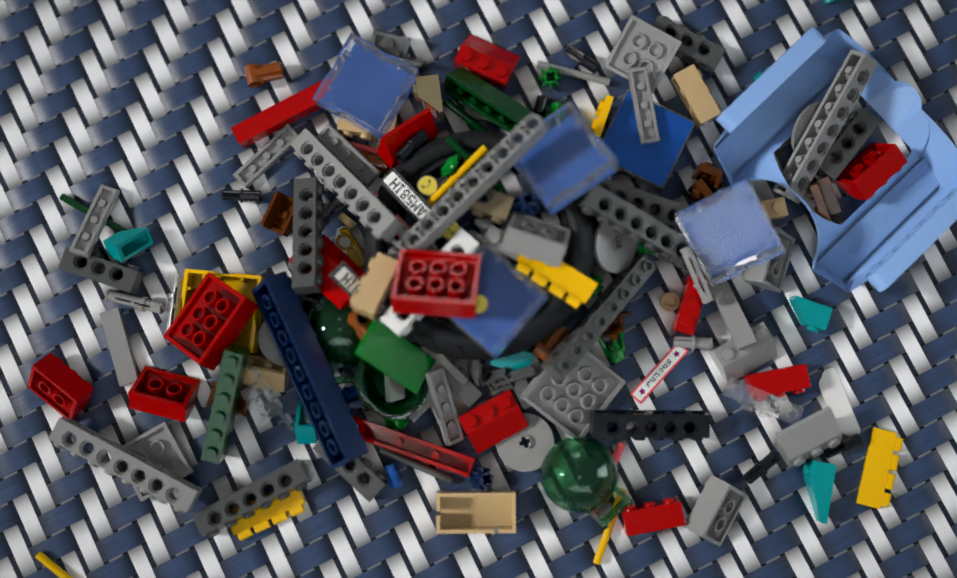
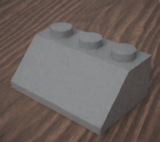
[501,211,571,267]
[742,226,796,293]
[708,322,778,385]
[776,406,842,468]
[683,475,747,547]

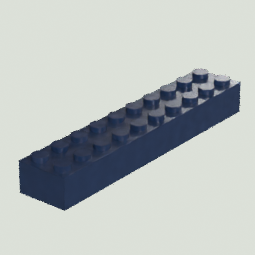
[252,271,368,470]

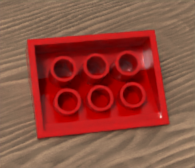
[390,249,482,319]
[163,272,259,371]

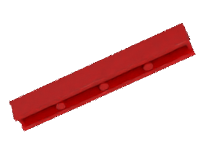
[231,73,337,148]
[351,414,476,477]

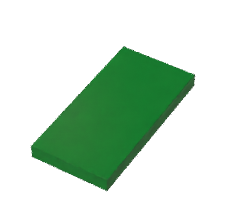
[354,319,435,394]

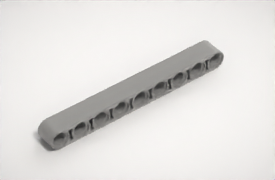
[404,114,547,250]

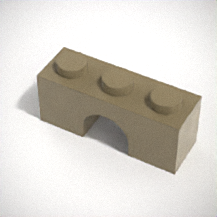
[454,177,515,225]

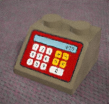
[413,74,445,122]

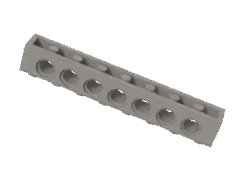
[772,49,878,204]
[290,128,405,243]
[48,417,203,513]

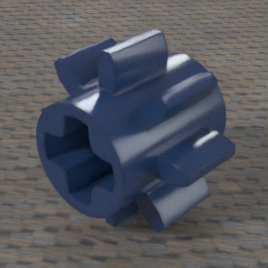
[514,191,540,216]
[469,466,494,491]

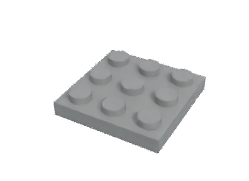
[604,14,682,93]
[122,421,195,502]

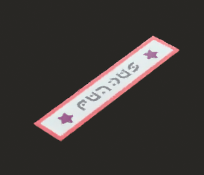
[630,346,688,404]

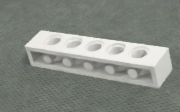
[380,228,480,338]

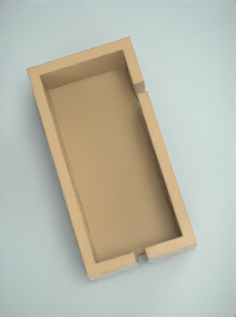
[436,490,516,534]

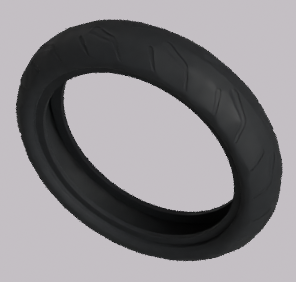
[364,130,595,360]

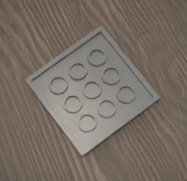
[520,351,626,443]

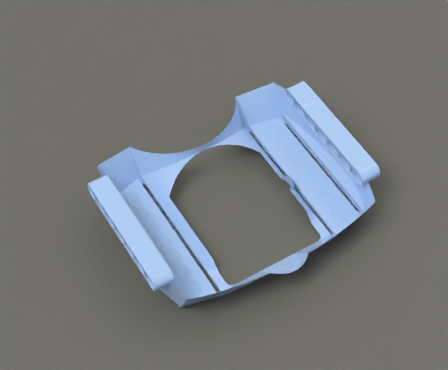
[713,26,957,292]

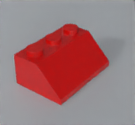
[454,34,521,91]
[377,108,438,170]
[833,143,908,200]
[27,352,95,420]
[128,366,201,423]
[458,389,529,454]

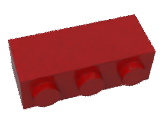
[671,275,710,336]
[744,364,811,401]
[620,497,686,536]

